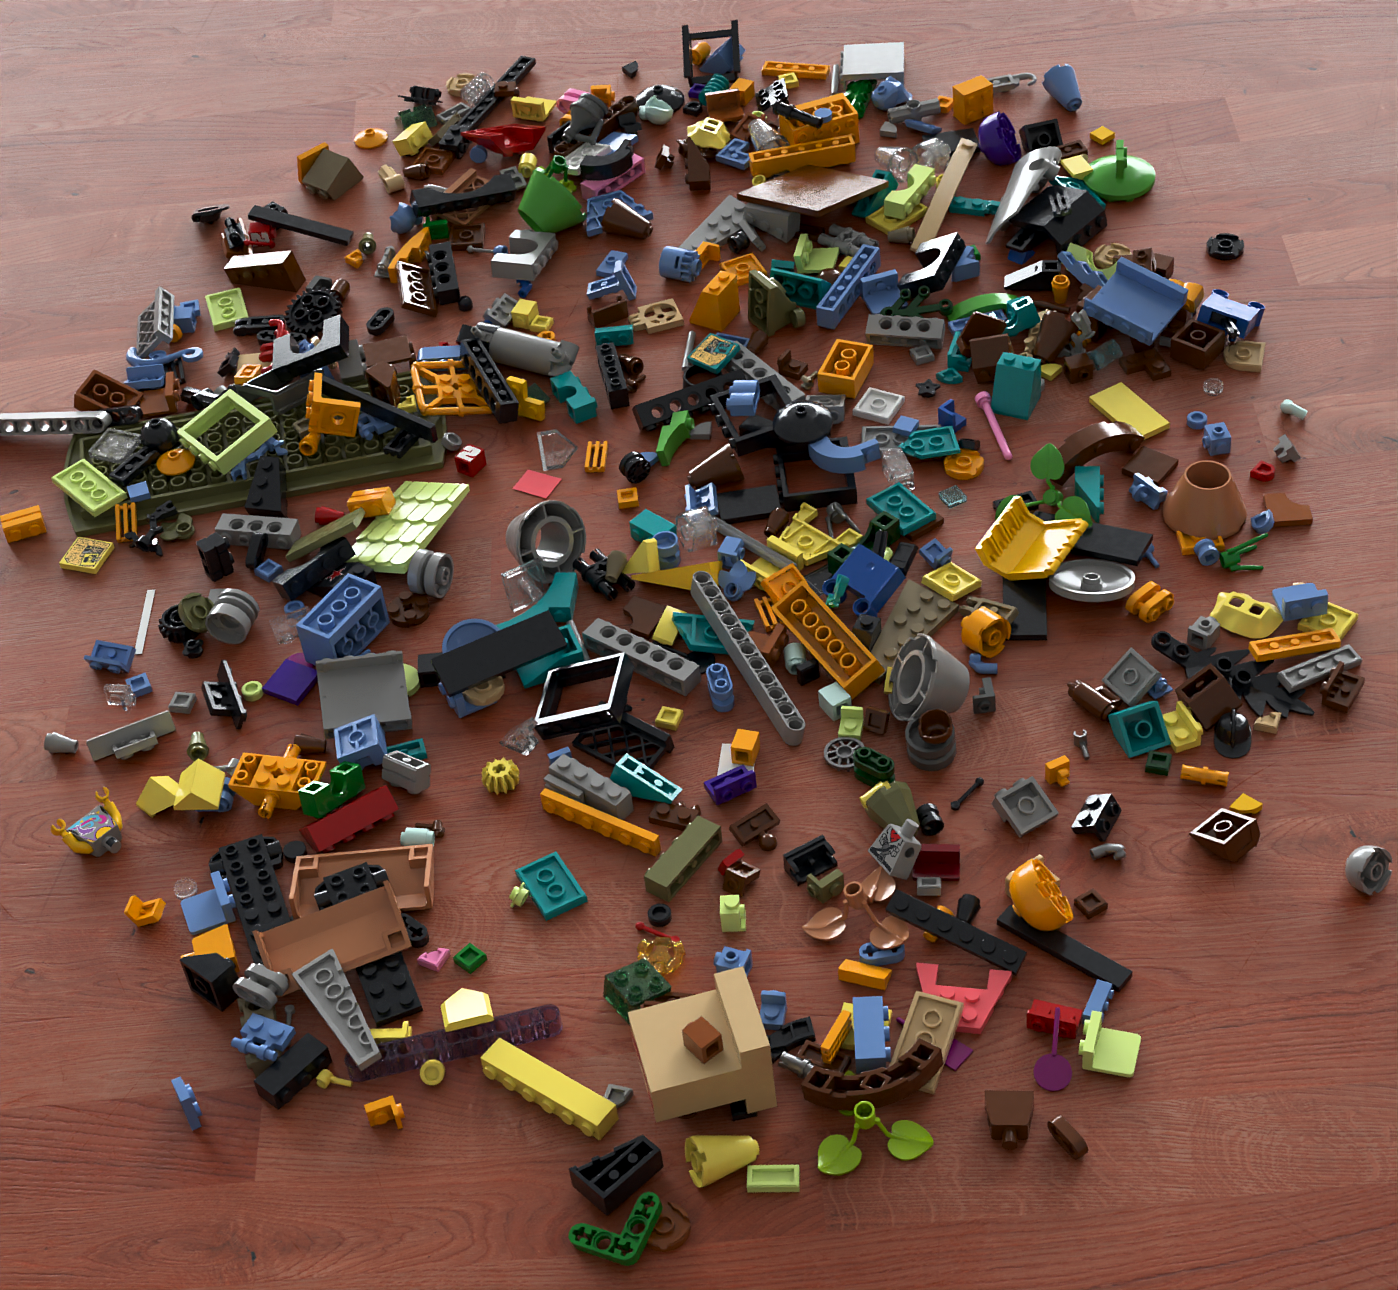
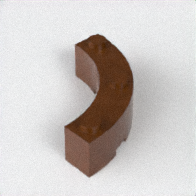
[1050,421,1145,486]
[801,1038,943,1111]

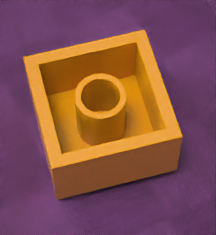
[952,75,993,125]

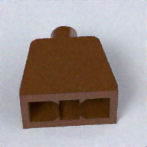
[985,1090,1034,1150]

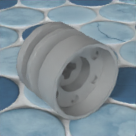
[205,588,260,644]

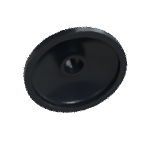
[636,84,684,113]
[773,400,833,445]

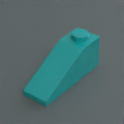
[851,169,899,218]
[610,753,682,804]

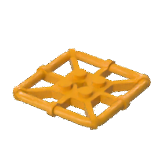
[411,359,492,417]

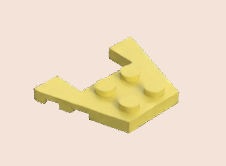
[779,502,863,566]

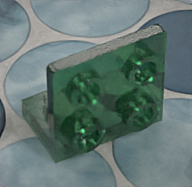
[394,104,438,131]
[603,958,672,1025]

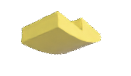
[652,605,687,646]

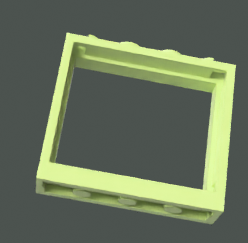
[177,389,278,475]

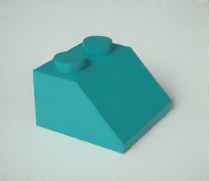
[1108,701,1171,758]

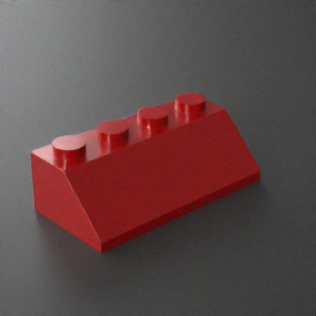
[299,785,399,854]

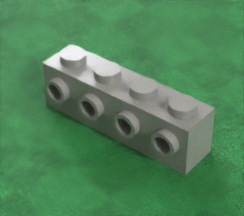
[548,754,634,820]

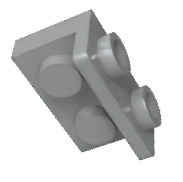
[483,293,518,328]

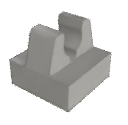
[1273,434,1301,463]

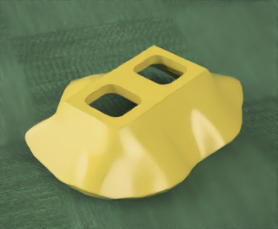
[687,117,731,150]
[1210,591,1283,639]

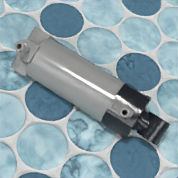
[456,321,580,378]

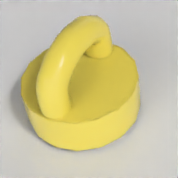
[420,1059,445,1085]

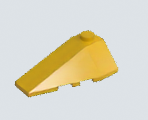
[631,560,723,590]

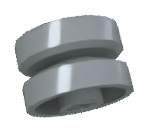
[407,549,454,598]

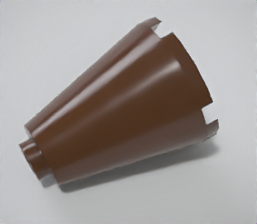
[601,198,653,239]
[1033,311,1079,365]
[687,443,744,489]

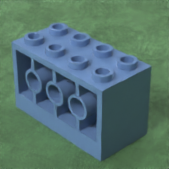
[296,573,390,666]

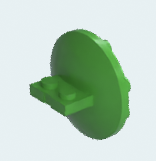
[1083,140,1156,202]

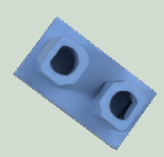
[1129,473,1168,510]

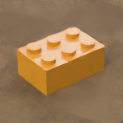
[817,339,874,398]

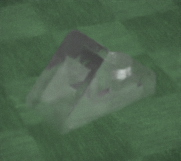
[499,717,539,755]

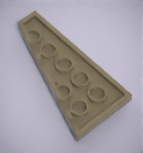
[871,579,959,684]

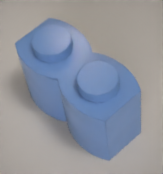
[726,380,760,416]

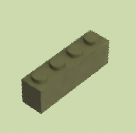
[644,816,722,902]

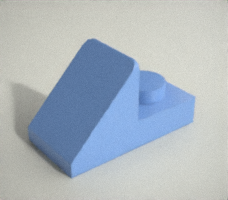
[952,246,980,282]

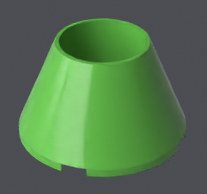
[518,167,587,233]

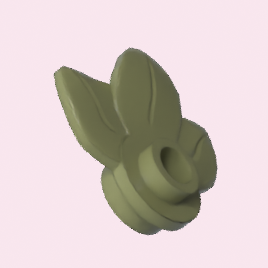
[159,513,195,541]

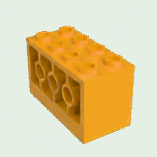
[779,93,860,146]

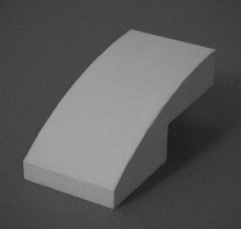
[500,166,527,190]

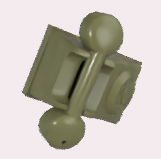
[748,270,806,337]

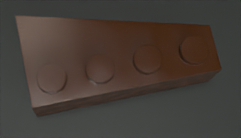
[224,251,306,292]

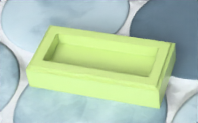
[747,1165,800,1193]

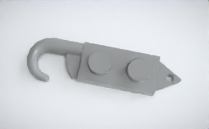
[987,73,1037,93]

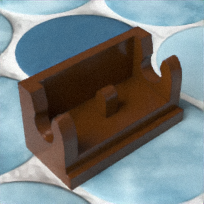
[587,295,629,328]

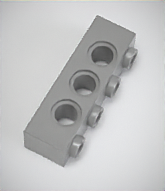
[865,314,945,349]
[215,513,302,550]

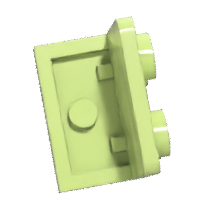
[1078,1010,1141,1077]

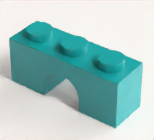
[988,296,1041,337]
[550,371,598,424]

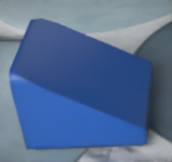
[1008,249,1035,265]

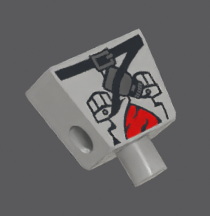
[868,819,921,880]

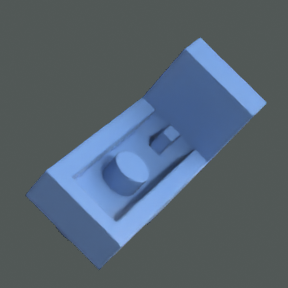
[587,260,637,300]

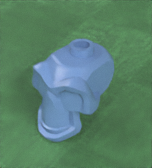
[871,76,913,111]

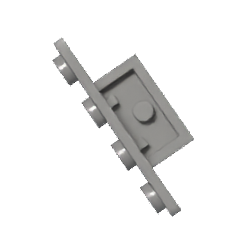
[86,710,176,761]

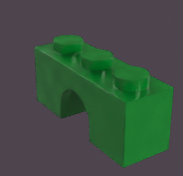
[298,761,366,818]

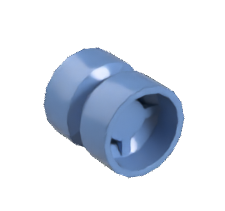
[652,531,681,570]

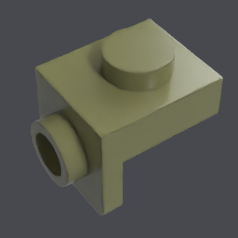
[806,869,844,903]

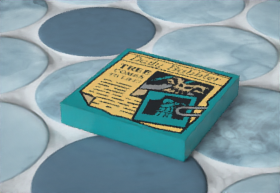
[687,333,741,374]

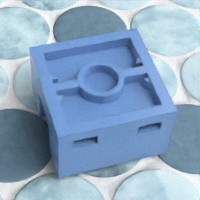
[334,714,388,770]

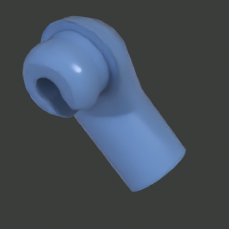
[968,653,998,674]

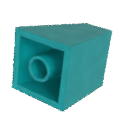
[991,352,1041,420]

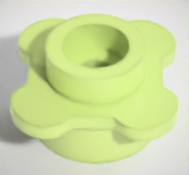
[509,882,530,908]

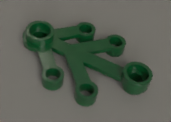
[880,286,953,331]

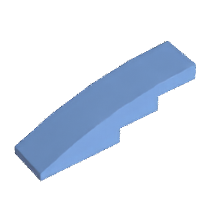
[1057,251,1108,289]

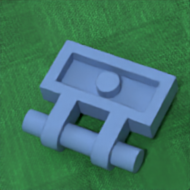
[357,411,396,440]
[231,1013,296,1061]

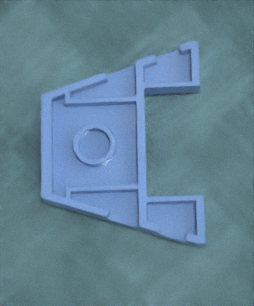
[586,190,653,237]

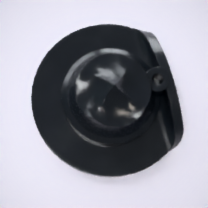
[192,205,230,224]

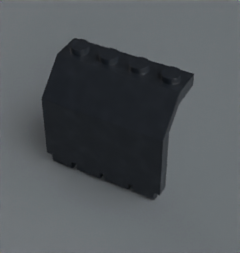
[1009,185,1107,260]

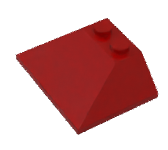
[460,123,546,157]

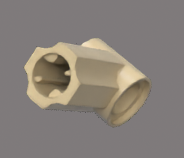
[378,164,405,194]

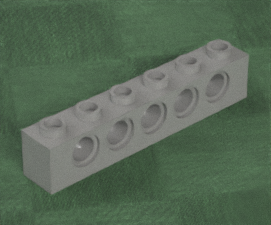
[723,340,806,412]
[582,618,701,696]

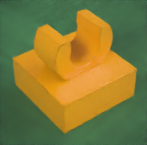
[1045,755,1070,787]

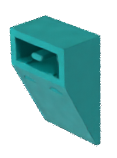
[516,624,584,689]

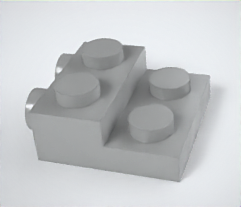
[806,394,846,424]
[992,776,1059,838]

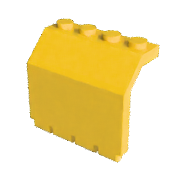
[975,496,1089,581]

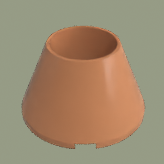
[1162,460,1247,540]

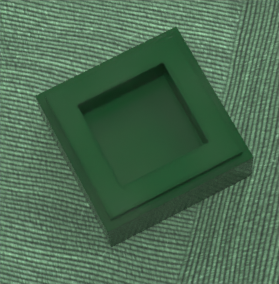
[1145,751,1172,776]

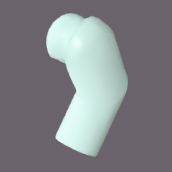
[1280,399,1308,420]

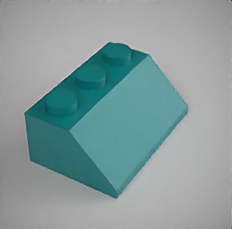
[770,268,832,310]

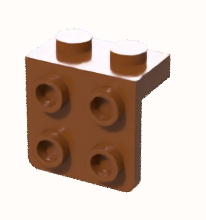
[705,88,745,123]
[140,372,180,417]
[732,623,789,670]

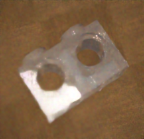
[881,447,914,491]

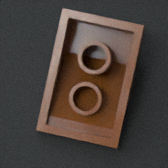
[74,369,144,420]

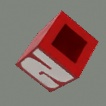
[248,222,276,247]
[454,443,487,478]

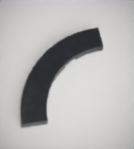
[730,1016,816,1121]

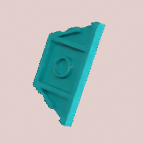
[672,612,754,655]

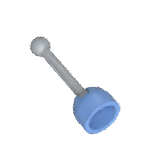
[467,245,508,256]

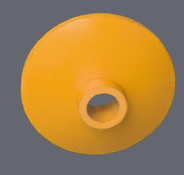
[354,128,388,149]
[156,448,195,476]

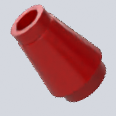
[315,506,345,525]

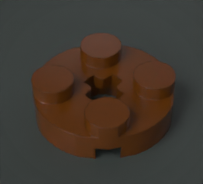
[387,591,430,628]

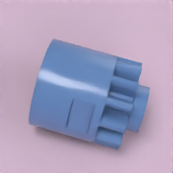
[659,246,702,282]

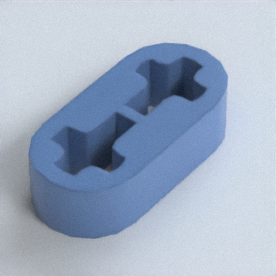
[859,942,905,966]

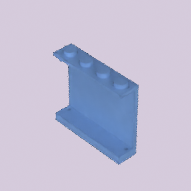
[1083,257,1188,346]

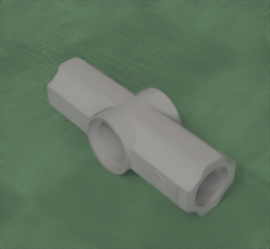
[887,98,941,124]

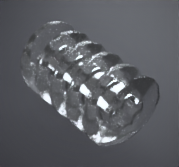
[460,73,494,107]

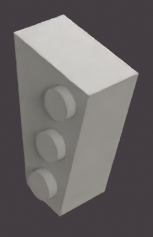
[743,203,800,243]

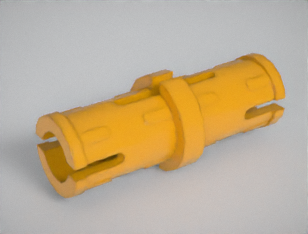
[1180,764,1229,787]

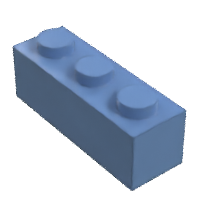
[1082,979,1114,1024]

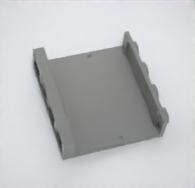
[316,650,412,740]

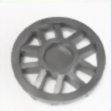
[824,737,865,772]

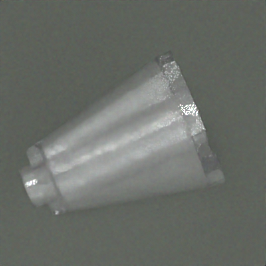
[748,118,790,152]
[874,146,919,183]

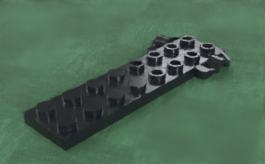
[208,834,291,965]
[314,862,423,1028]

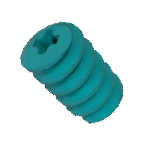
[699,73,730,106]

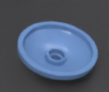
[442,619,500,654]

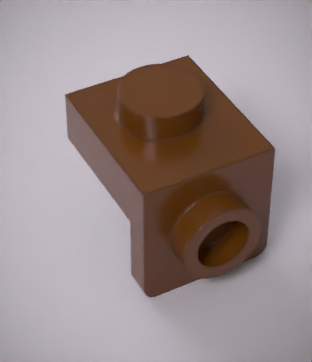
[494,81,520,98]

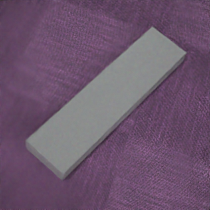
[1277,644,1362,693]

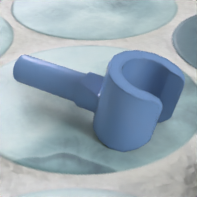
[1143,543,1160,568]

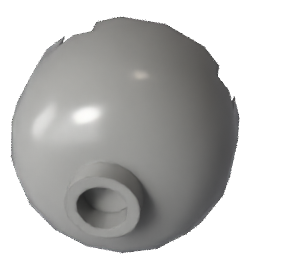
[1345,845,1393,895]

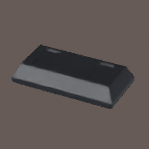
[890,542,919,576]

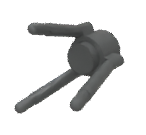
[825,502,861,539]

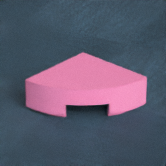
[417,948,451,972]

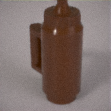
[1067,680,1123,722]

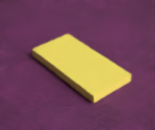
[1089,382,1170,440]

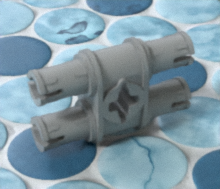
[818,223,879,257]

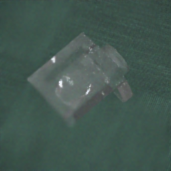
[103,684,136,714]

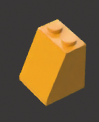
[689,271,740,332]

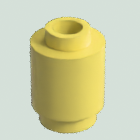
[518,153,537,178]

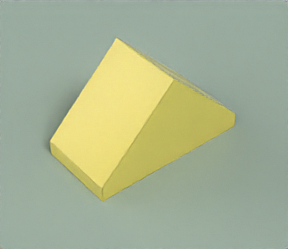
[622,538,660,574]

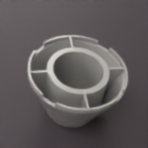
[506,500,586,583]
[888,633,970,721]

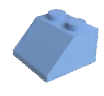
[699,37,746,74]

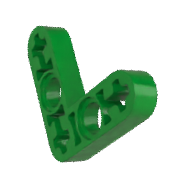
[568,1192,663,1266]

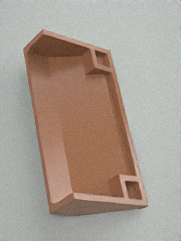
[289,844,434,920]
[252,880,412,999]

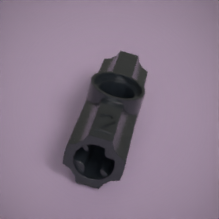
[180,386,220,411]

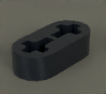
[245,532,268,569]
[401,913,429,948]

